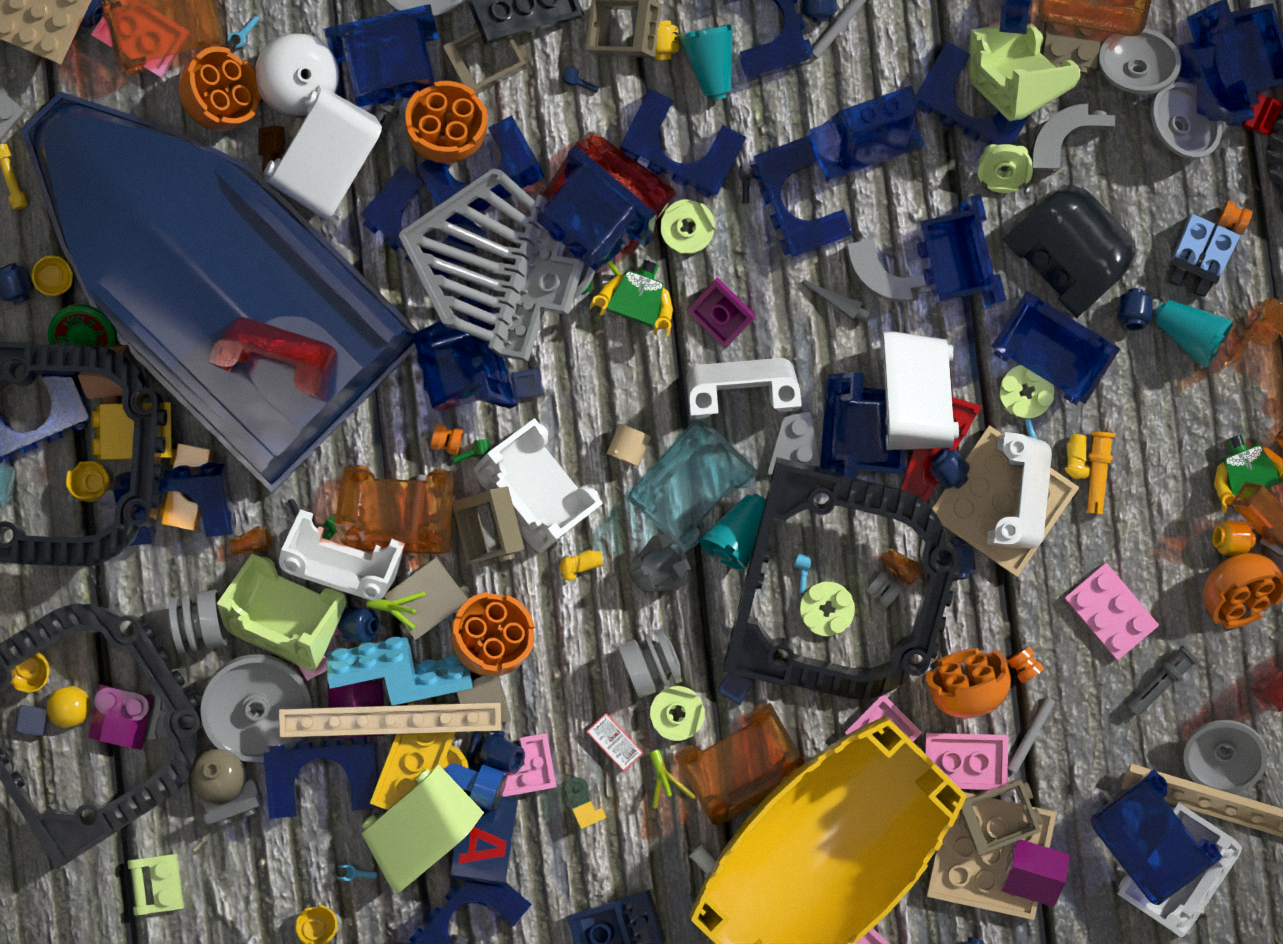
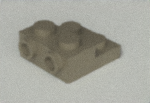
[1042,9,1103,75]

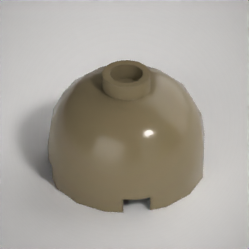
[190,749,247,805]

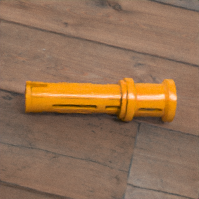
[1086,431,1115,514]

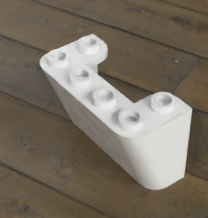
[686,358,801,420]

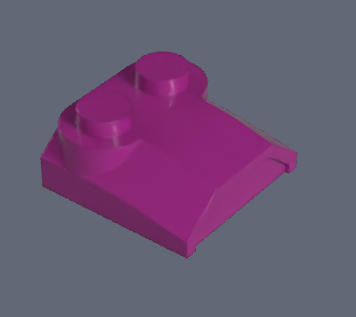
[88,684,155,750]

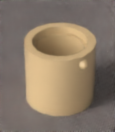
[607,424,651,467]

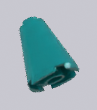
[679,24,733,101]
[1154,300,1233,368]
[699,493,766,571]

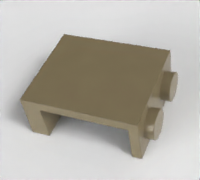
[384,557,468,640]

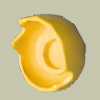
[31,255,74,296]
[65,461,111,502]
[13,652,50,694]
[46,686,91,728]
[295,905,337,944]

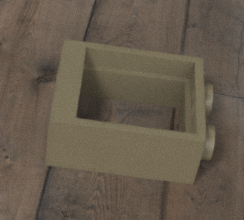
[585,0,662,57]
[443,28,529,95]
[452,486,525,568]
[960,779,1043,855]

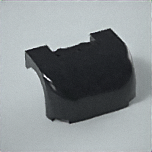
[1002,184,1136,319]

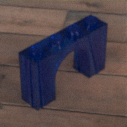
[722,0,813,82]
[912,41,1030,147]
[620,88,747,199]
[416,115,545,225]
[750,133,853,260]
[361,165,487,280]
[0,374,91,465]
[112,462,236,546]
[263,737,379,819]
[409,880,532,944]

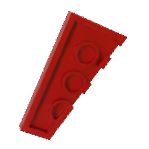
[900,397,982,502]

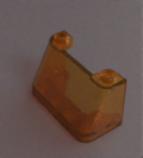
[101,0,225,75]
[334,465,454,555]
[675,703,804,825]

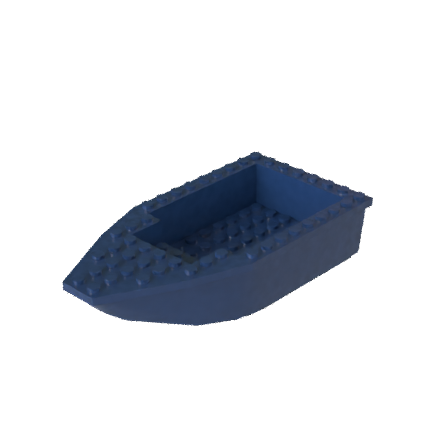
[22,92,426,493]

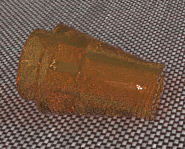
[229,526,272,555]
[882,548,923,587]

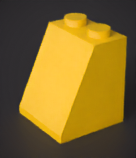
[91,402,172,461]

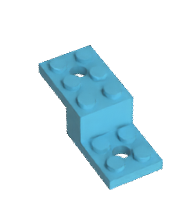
[327,637,473,706]

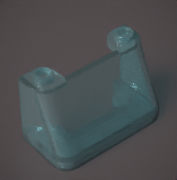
[628,420,759,553]

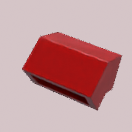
[1242,94,1283,136]

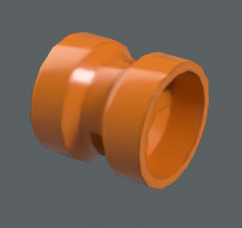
[1216,200,1253,236]
[430,423,464,456]
[1007,646,1044,683]

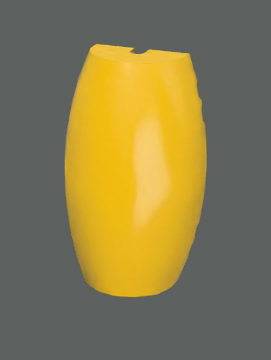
[689,715,967,944]

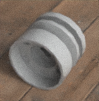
[168,590,227,654]
[618,629,682,699]

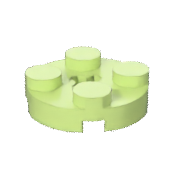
[978,144,1033,193]
[661,199,715,254]
[999,364,1054,419]
[800,582,855,636]
[650,686,705,741]

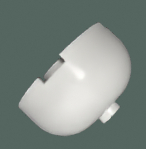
[255,34,339,116]

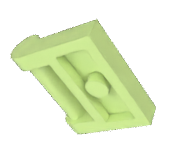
[127,853,184,915]

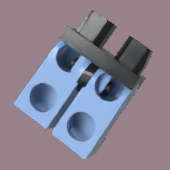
[1168,214,1241,297]

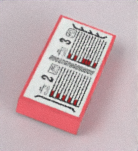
[586,713,643,772]

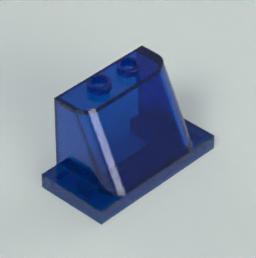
[1187,0,1283,119]
[324,4,439,107]
[807,86,925,182]
[537,145,657,273]
[917,194,1006,309]
[413,296,518,411]
[820,372,907,478]

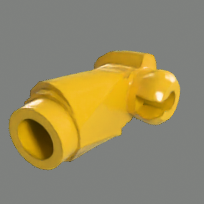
[1064,434,1091,480]
[559,549,603,581]

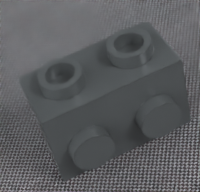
[202,779,263,828]

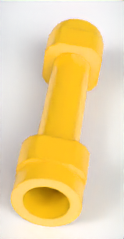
[0,144,28,211]

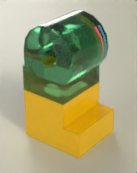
[565,777,607,829]

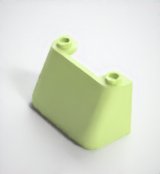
[968,21,1080,121]
[217,554,347,671]
[361,764,484,894]

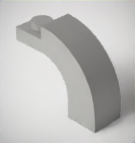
[1030,104,1115,172]
[846,239,938,302]

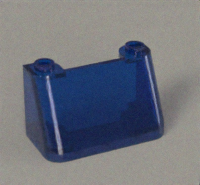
[991,290,1121,406]
[1091,769,1223,905]

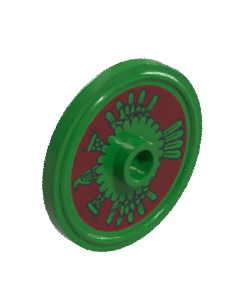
[47,304,116,347]

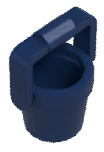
[466,730,525,774]

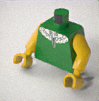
[589,260,673,337]
[1214,434,1283,513]

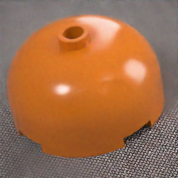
[178,46,262,131]
[405,81,488,164]
[1203,553,1283,629]
[451,592,535,677]
[926,648,1011,719]

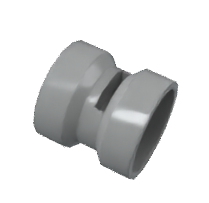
[866,570,903,608]

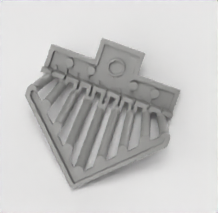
[399,169,584,361]

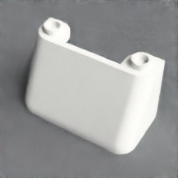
[264,85,382,220]
[880,332,959,450]
[474,418,603,553]
[987,432,1052,549]
[279,509,405,601]
[1117,803,1242,937]

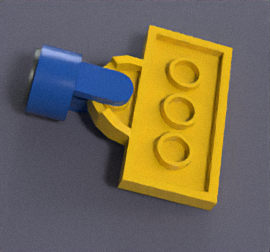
[370,701,507,812]

